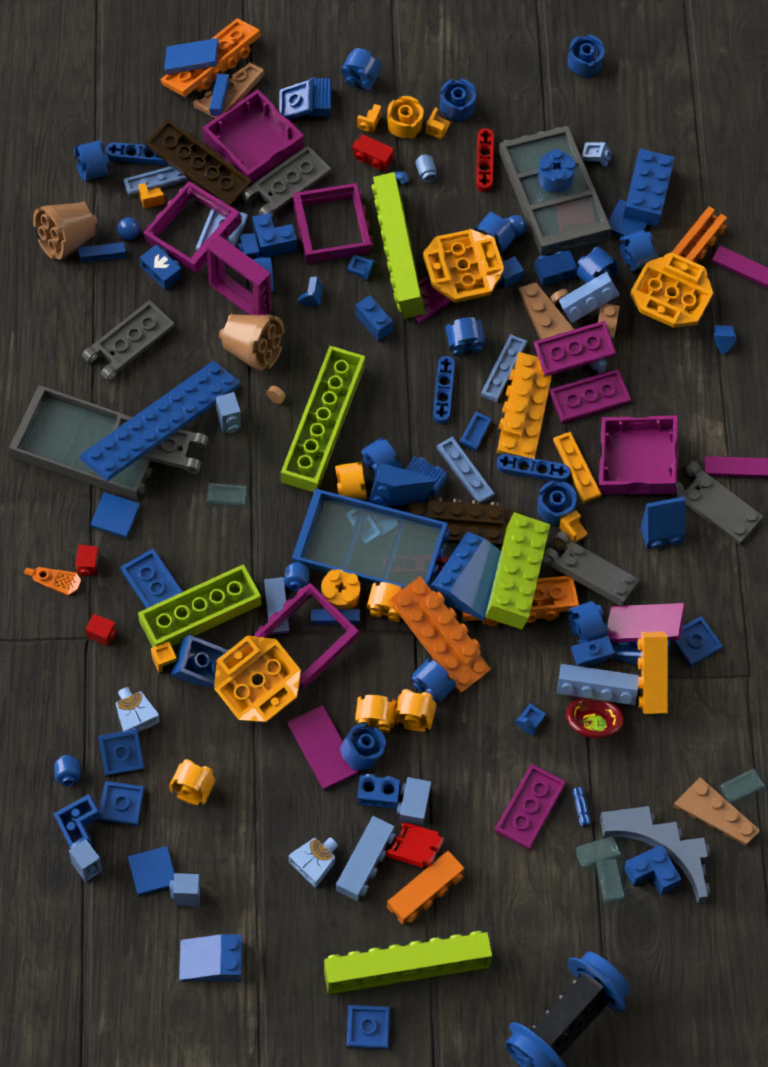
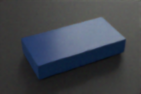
[459,411,492,452]

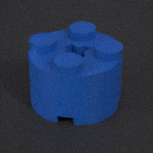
[568,35,605,78]
[341,48,382,90]
[440,79,476,122]
[74,140,109,181]
[538,149,576,193]
[475,212,515,254]
[620,230,658,272]
[577,247,619,283]
[445,317,486,356]
[361,437,403,477]
[537,481,576,526]
[568,601,609,644]
[411,658,456,704]
[340,723,386,771]

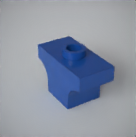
[571,636,615,668]

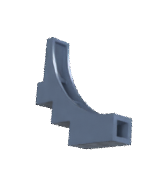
[600,806,710,903]

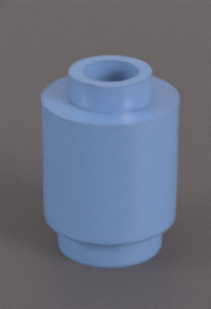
[415,154,437,183]

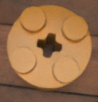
[387,96,424,139]
[335,462,367,500]
[321,569,360,609]
[367,582,402,622]
[394,689,437,732]
[355,695,397,733]
[169,759,215,805]

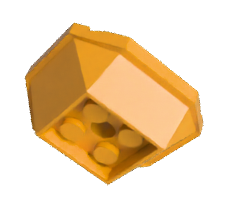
[423,229,504,303]
[630,252,713,328]
[214,635,301,723]

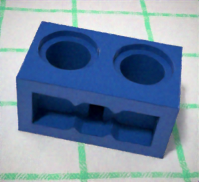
[357,774,400,809]

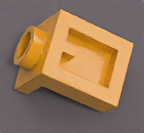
[357,104,381,133]

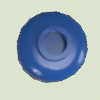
[284,562,310,591]
[54,755,81,786]

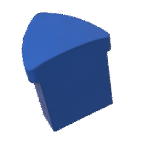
[347,254,375,281]
[298,277,323,306]
[714,325,737,354]
[514,703,546,735]

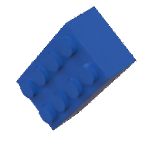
[623,149,675,227]

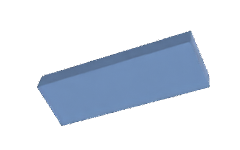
[264,577,289,635]

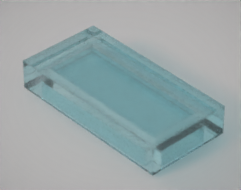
[207,483,247,506]
[719,769,764,803]
[575,836,620,868]
[596,859,624,902]

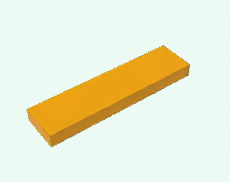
[553,432,602,503]

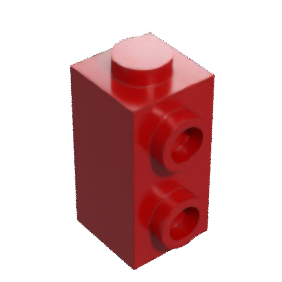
[352,134,394,171]

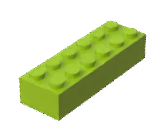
[485,512,550,629]
[138,564,261,647]

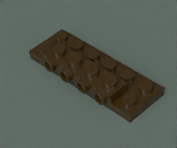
[145,119,252,207]
[406,497,523,547]

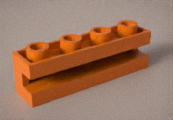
[672,206,727,263]
[387,851,464,925]

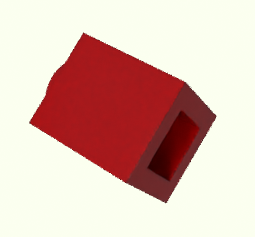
[75,545,99,576]
[85,613,117,646]

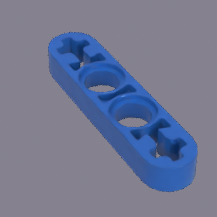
[106,142,169,165]
[433,356,455,424]
[496,454,570,482]

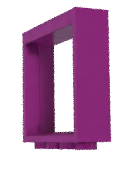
[143,182,242,274]
[292,183,374,264]
[207,235,271,315]
[254,583,360,689]

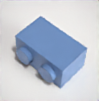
[216,392,241,434]
[397,777,431,825]
[69,839,102,882]
[170,873,200,906]

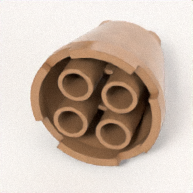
[33,202,98,260]
[219,314,285,371]

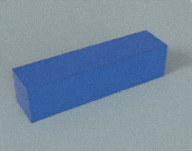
[209,74,230,116]
[79,242,126,263]
[311,609,360,625]

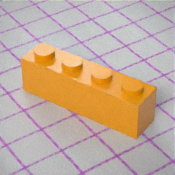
[638,632,668,714]

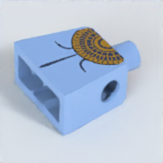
[116,687,160,732]
[288,838,338,888]

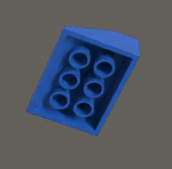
[432,531,501,620]

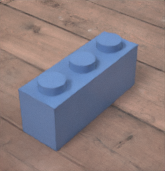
[559,272,620,323]

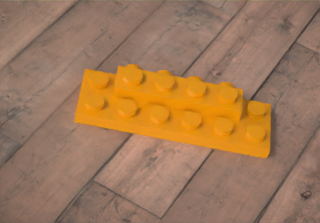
[497,352,552,459]

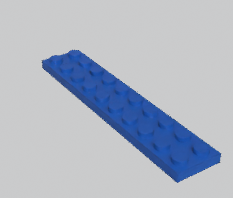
[80,361,241,482]

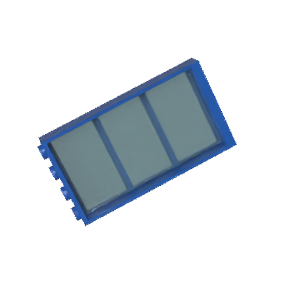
[292,489,450,591]

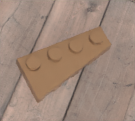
[193,63,265,118]
[519,283,574,340]
[673,777,760,846]

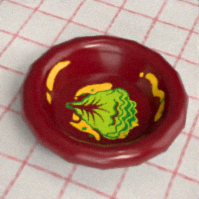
[566,697,624,739]

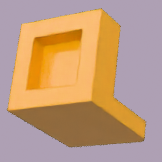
[426,108,450,140]
[138,183,165,209]
[559,510,587,543]
[151,641,177,673]

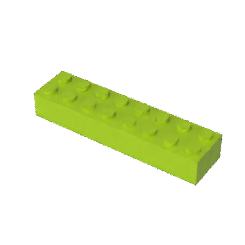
[371,172,426,319]
[281,346,365,492]
[324,931,492,995]

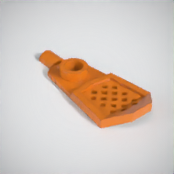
[24,567,81,596]

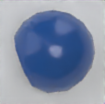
[508,215,528,238]
[117,217,140,240]

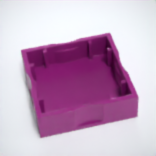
[202,89,304,184]
[599,415,679,495]

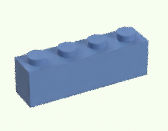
[557,664,639,705]
[336,816,396,901]

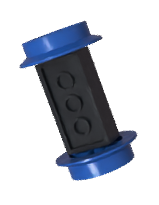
[505,952,630,1067]

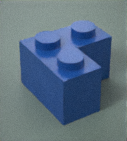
[252,213,297,257]
[54,794,103,848]
[624,844,681,895]

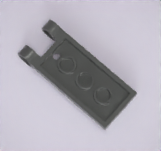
[241,146,331,218]
[82,300,175,382]
[113,414,209,474]
[671,460,763,545]
[542,532,639,606]

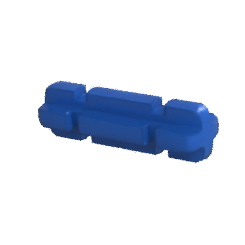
[573,787,591,826]

